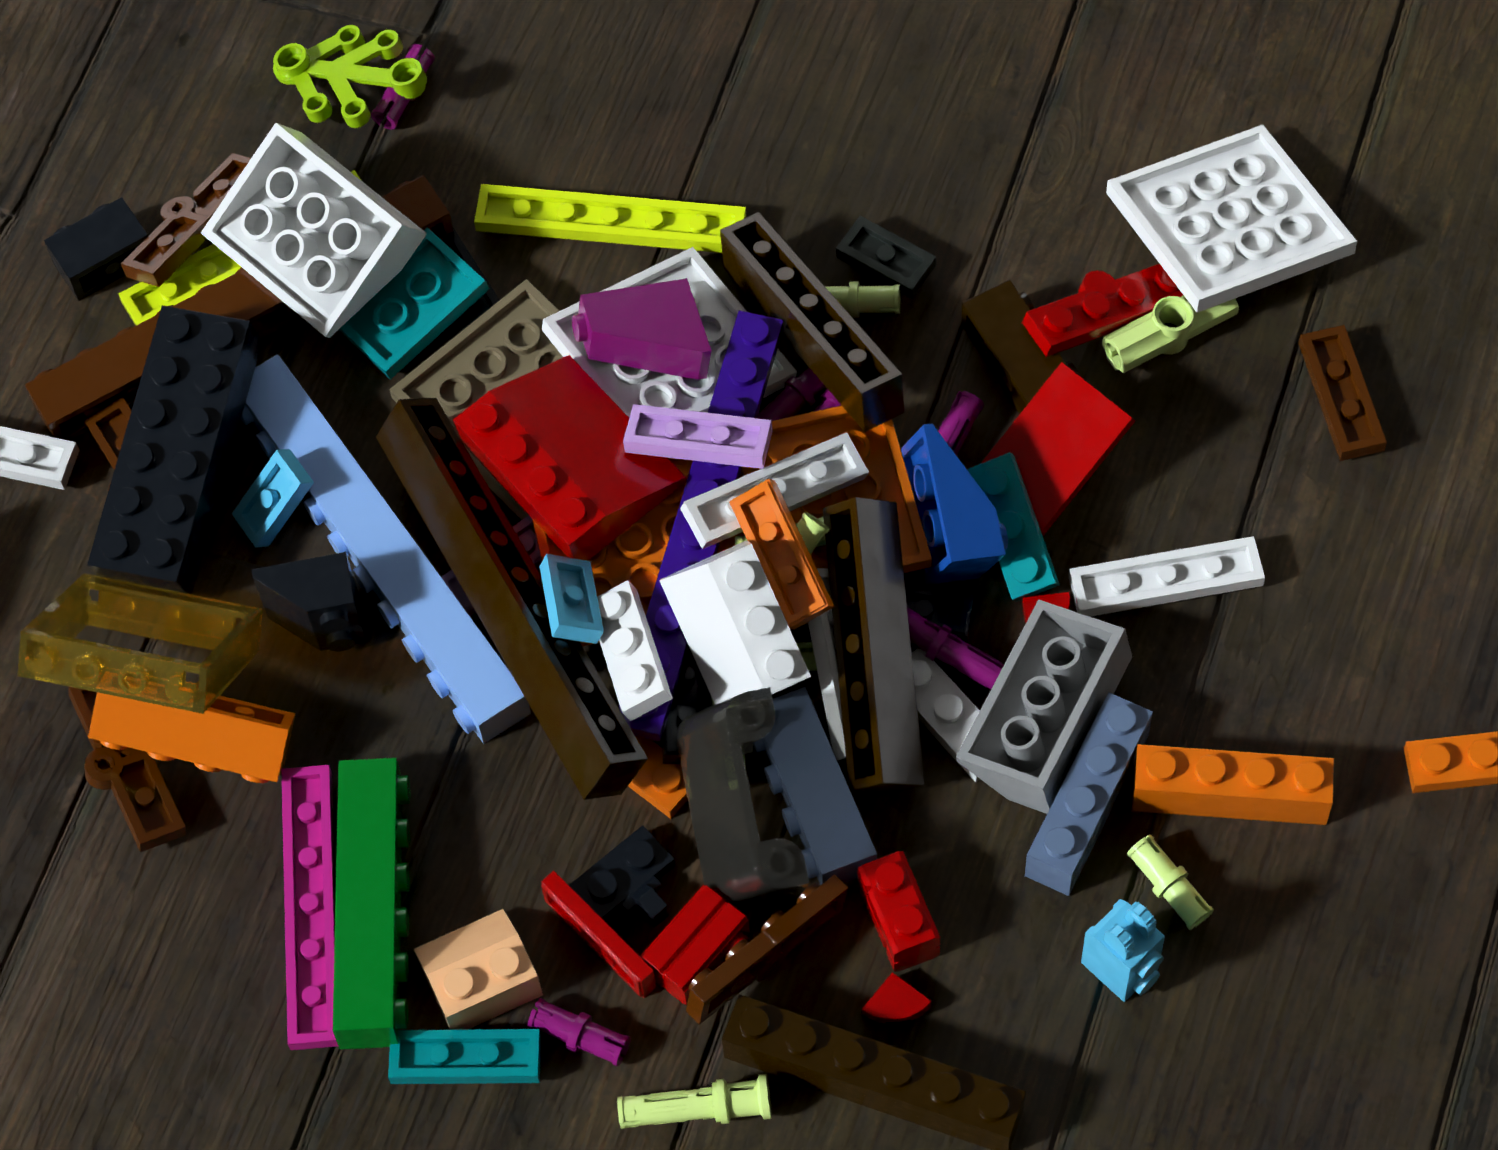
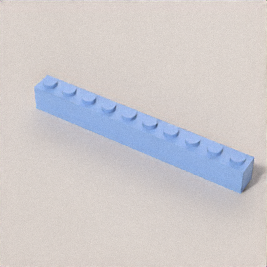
[241,354,531,744]

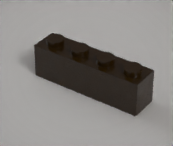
[961,279,1080,414]

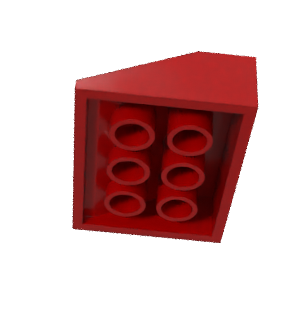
[453,355,687,561]

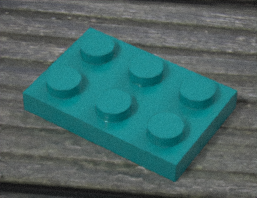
[339,227,490,380]

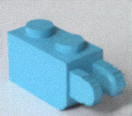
[1081,899,1165,1002]

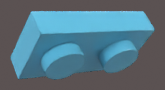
[232,449,314,548]
[539,554,604,644]

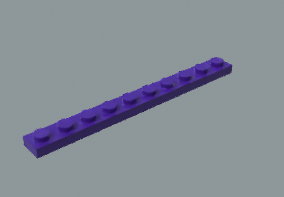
[618,310,784,742]

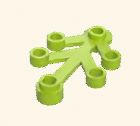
[273,25,427,128]

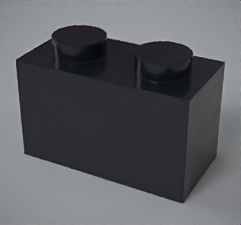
[44,197,148,301]

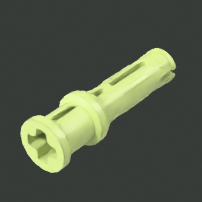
[617,1074,772,1129]

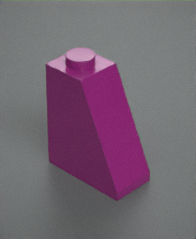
[572,278,712,380]

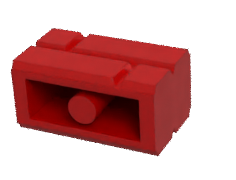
[857,851,941,972]
[640,884,751,1005]

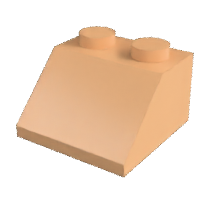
[414,909,543,1030]

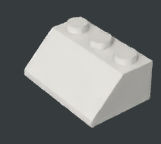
[659,540,811,712]

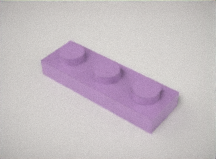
[623,404,773,469]

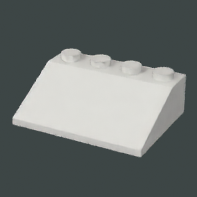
[201,123,427,338]

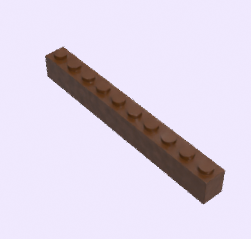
[24,175,454,441]

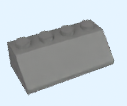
[956,599,1132,814]

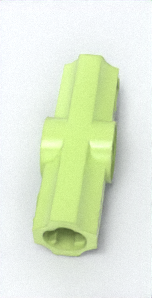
[1102,295,1239,373]

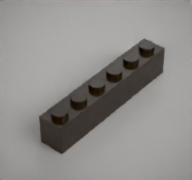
[720,212,905,432]
[823,497,924,793]
[722,994,1026,1150]

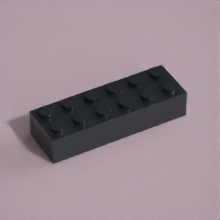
[87,305,262,599]

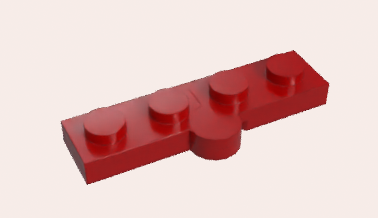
[1022,264,1183,357]

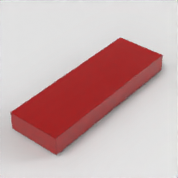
[541,871,657,998]

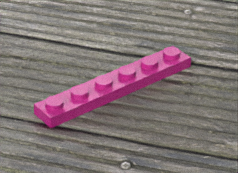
[281,765,338,1050]

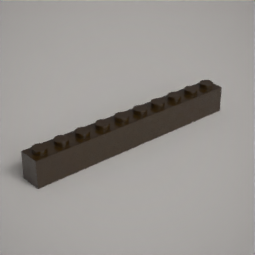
[376,398,648,800]

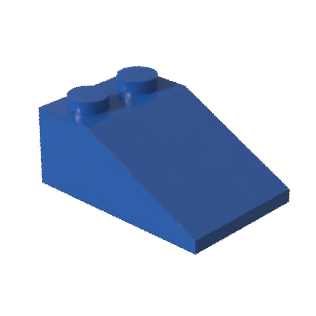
[901,424,1008,586]

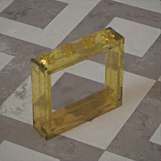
[18,573,263,714]

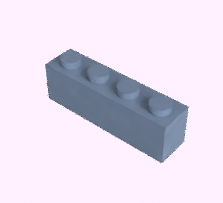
[747,687,877,885]
[1025,692,1153,896]

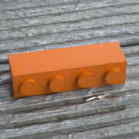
[88,669,296,783]
[1132,744,1334,825]

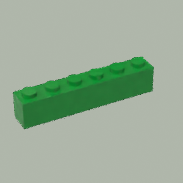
[333,758,411,1050]

